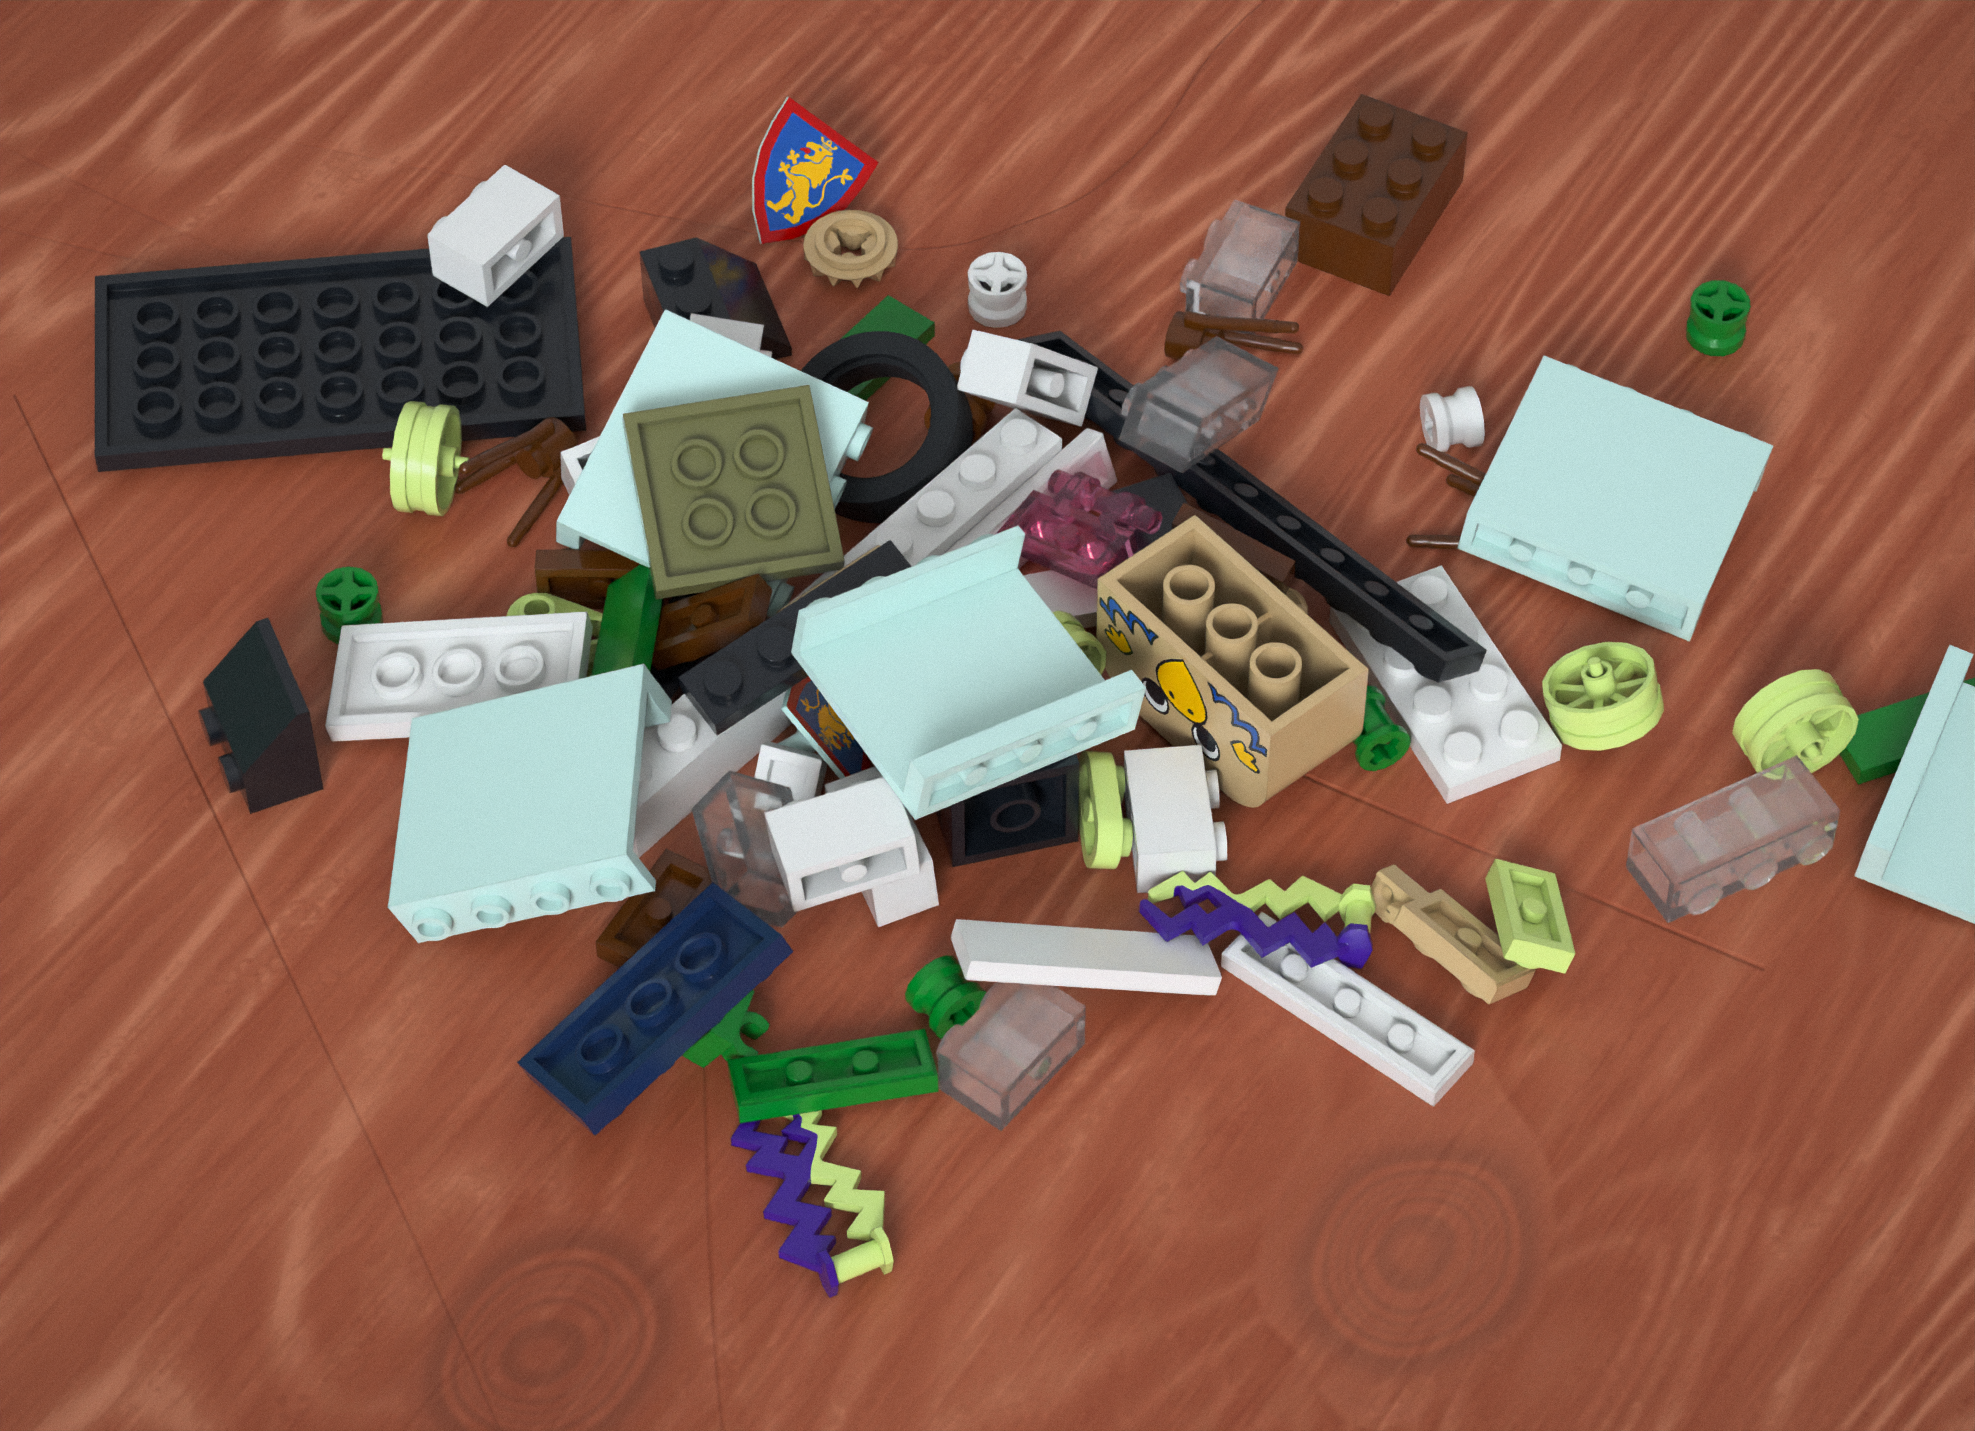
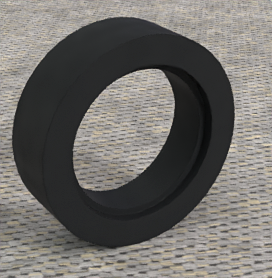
[801,331,973,523]

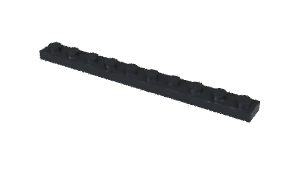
[1018,331,1487,683]

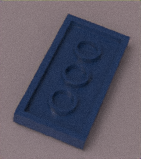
[517,882,794,1136]

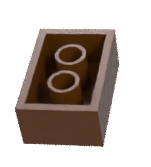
[1283,94,1468,296]

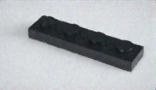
[678,540,912,736]

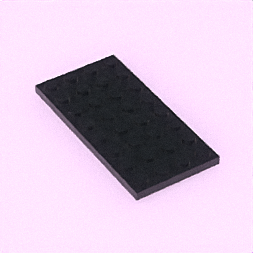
[95,237,587,472]

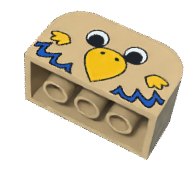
[1096,515,1369,808]

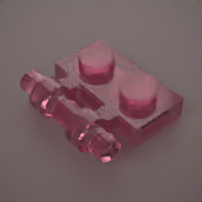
[997,469,1163,589]

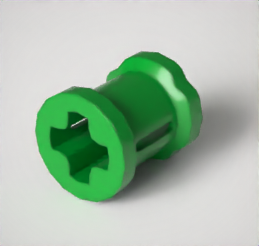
[1353,685,1411,771]

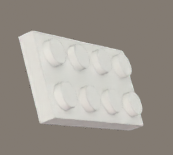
[1329,565,1562,804]
[325,612,593,742]

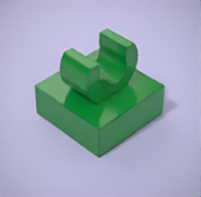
[682,990,769,1068]

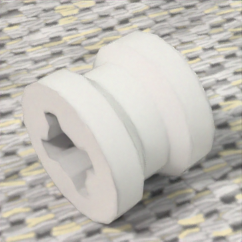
[968,252,1027,328]
[1420,386,1485,452]

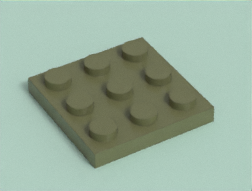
[622,385,845,599]

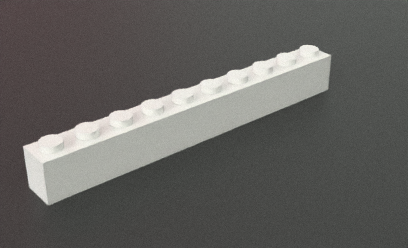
[633,408,1062,858]

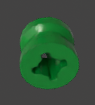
[1686,280,1751,356]
[316,566,383,645]
[905,955,989,1040]

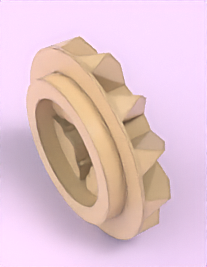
[803,210,898,289]

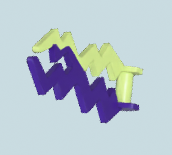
[1139,871,1376,969]
[730,1110,894,1298]

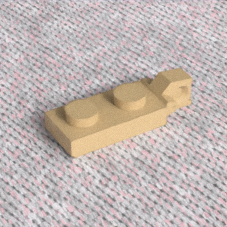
[1371,864,1536,1005]

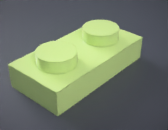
[1485,859,1576,974]

